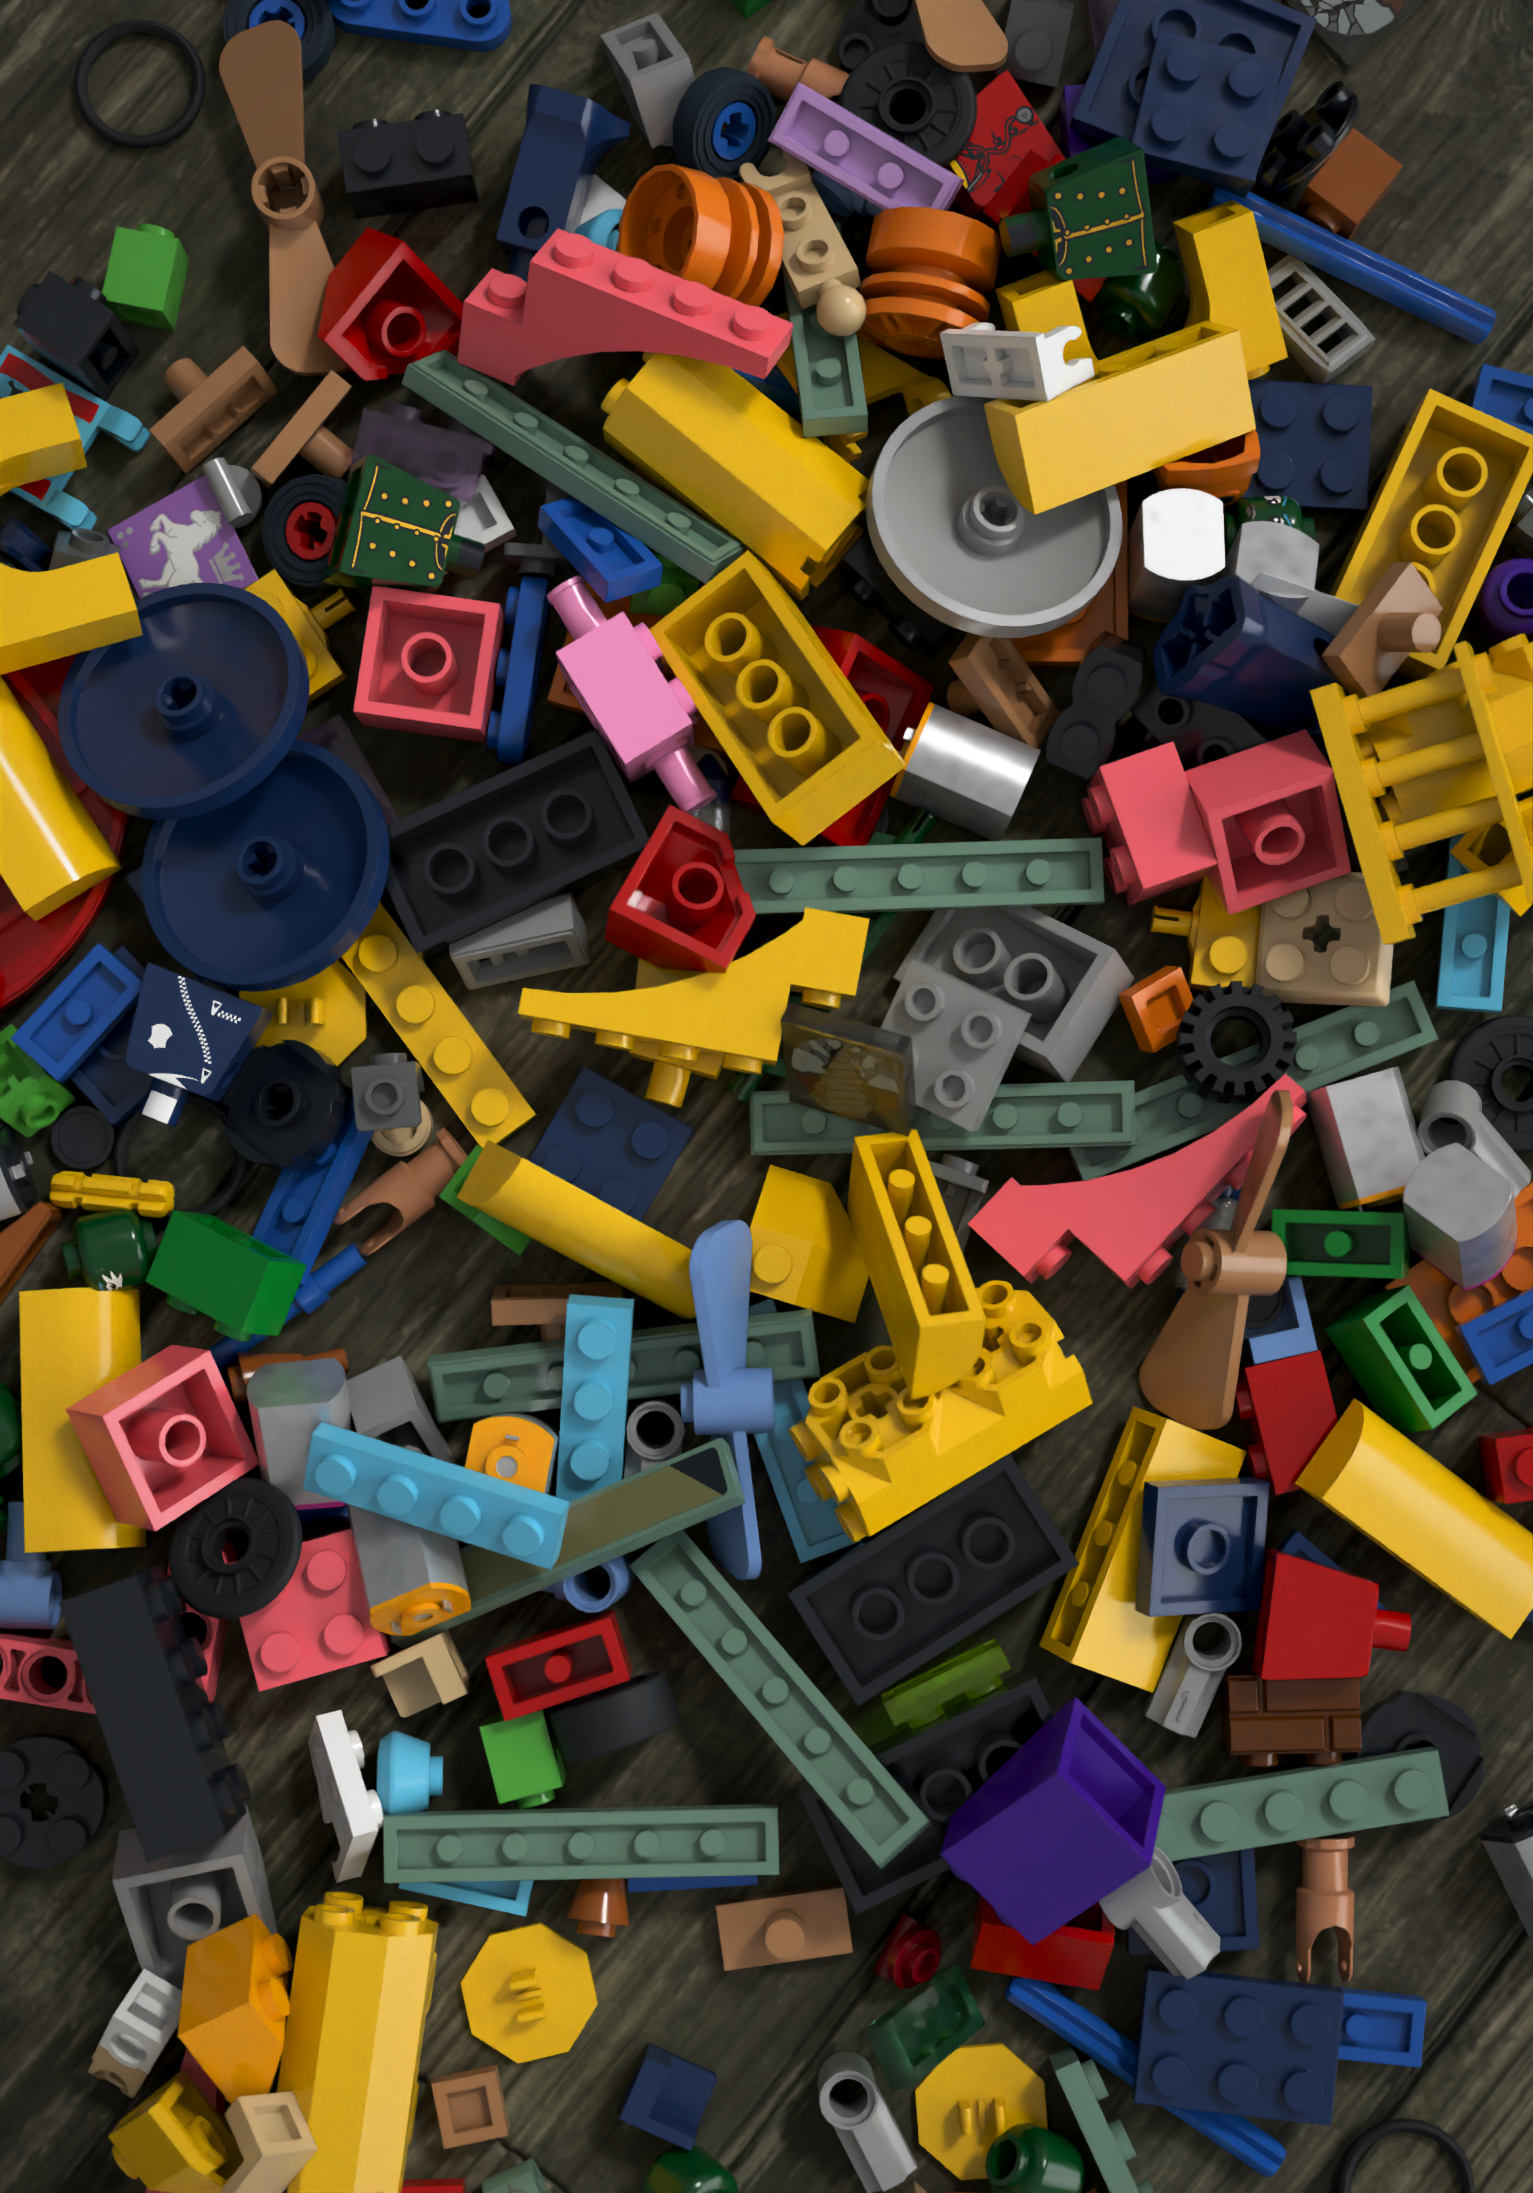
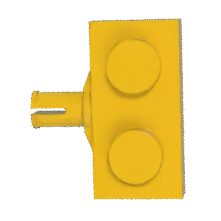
[244,569,356,704]
[1150,875,1261,991]

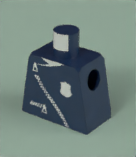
[125,962,273,1127]

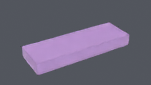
[768,82,965,211]

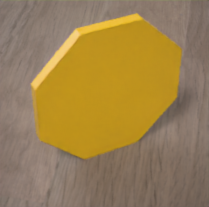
[239,960,367,1068]
[460,1922,598,2064]
[915,2043,1048,2180]

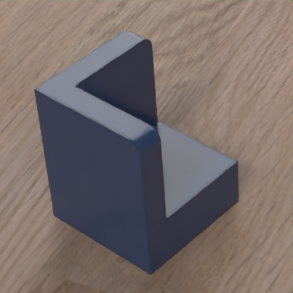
[619,2042,717,2151]

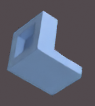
[1242,1275,1318,1364]

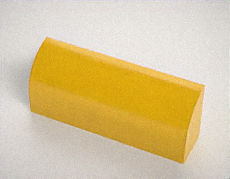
[984,321,1256,515]
[0,675,123,921]
[847,1129,986,1400]
[457,1140,696,1319]
[19,1288,146,1553]
[1295,1398,1533,1639]
[1039,1406,1247,1693]

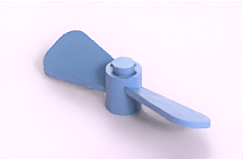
[681,1220,775,1580]

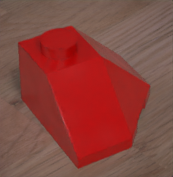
[318,227,463,381]
[604,805,756,973]

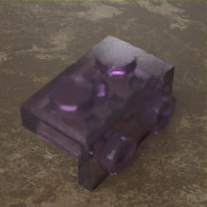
[350,401,497,502]

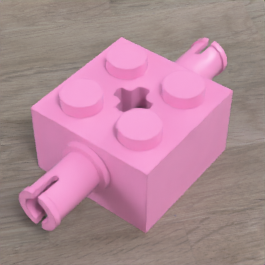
[547,576,717,814]

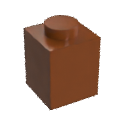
[1296,128,1403,240]

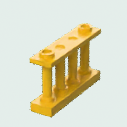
[1310,641,1533,945]

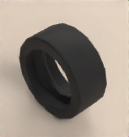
[548,1671,681,1763]

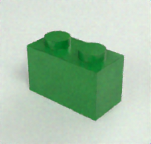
[1272,1209,1410,1279]
[145,1210,307,1341]
[1324,1284,1478,1434]

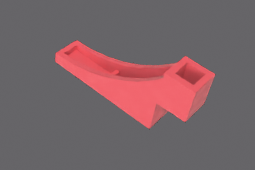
[457,228,794,386]
[968,1073,1307,1289]

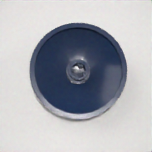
[58,583,310,820]
[141,739,390,992]

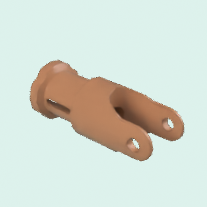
[747,36,850,104]
[333,1127,468,1256]
[1295,1832,1355,1983]

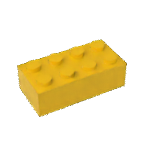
[1330,389,1533,682]
[649,551,906,846]

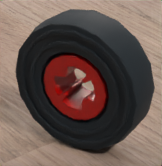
[262,474,347,590]

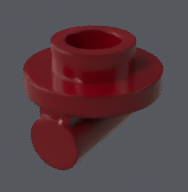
[873,1911,941,1989]

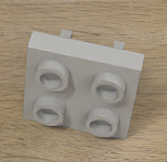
[859,959,1032,1132]

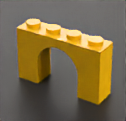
[995,200,1288,380]
[0,382,143,675]

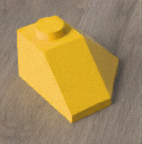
[750,1165,869,1324]
[108,2069,244,2193]

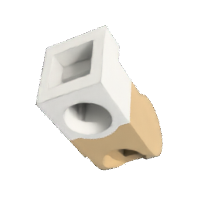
[88,1969,182,2099]

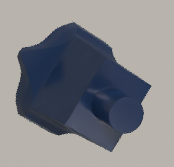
[496,84,631,282]
[1152,577,1349,732]

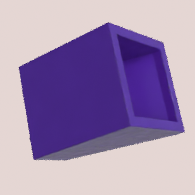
[940,1697,1166,1946]

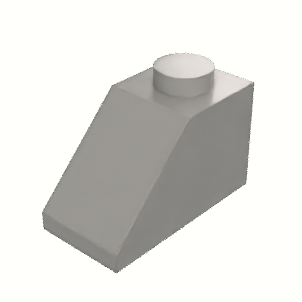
[600,12,696,149]
[346,1355,457,1465]

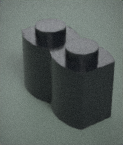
[1046,631,1147,780]

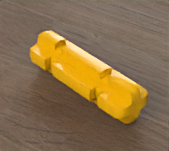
[50,1171,175,1218]

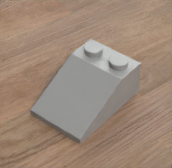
[893,907,1135,1082]
[112,1805,290,2030]

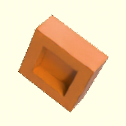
[1118,966,1194,1053]

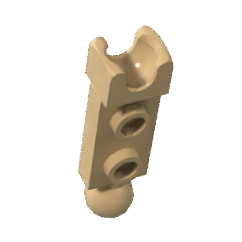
[739,150,867,337]

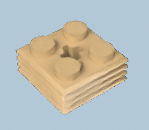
[1255,872,1394,1007]

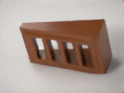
[0,1201,66,1307]

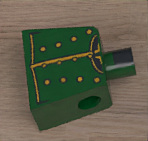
[999,136,1158,280]
[323,454,485,594]

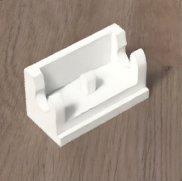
[940,322,1095,401]

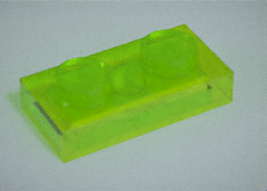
[881,1638,1011,1729]

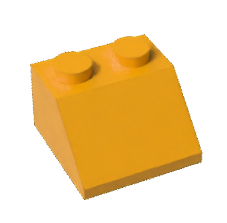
[178,1913,293,2105]

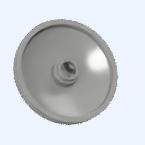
[866,396,1123,638]

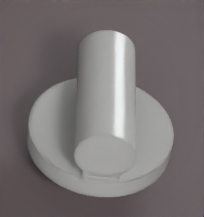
[202,457,263,529]

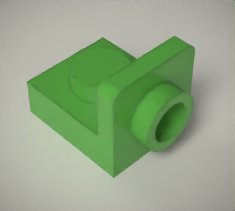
[0,1023,75,1137]

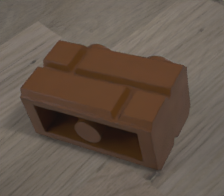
[1220,1669,1362,1767]

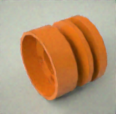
[616,164,784,307]
[856,207,1002,360]

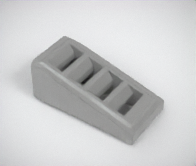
[1267,254,1376,384]
[449,892,590,990]

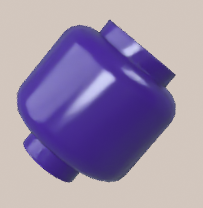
[1473,558,1533,646]

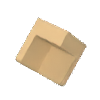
[370,1629,473,1718]
[221,2091,318,2193]

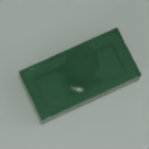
[864,1965,986,2091]

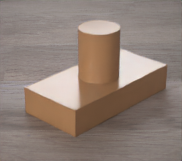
[149,346,279,474]
[250,370,359,490]
[1321,562,1444,699]
[947,633,1059,749]
[491,1281,624,1342]
[716,1883,853,1971]

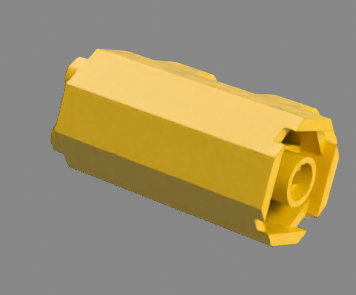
[601,352,869,601]
[1358,633,1533,826]
[788,1280,1093,1543]
[277,1891,439,2193]

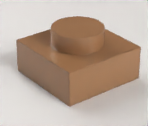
[431,2064,510,2149]

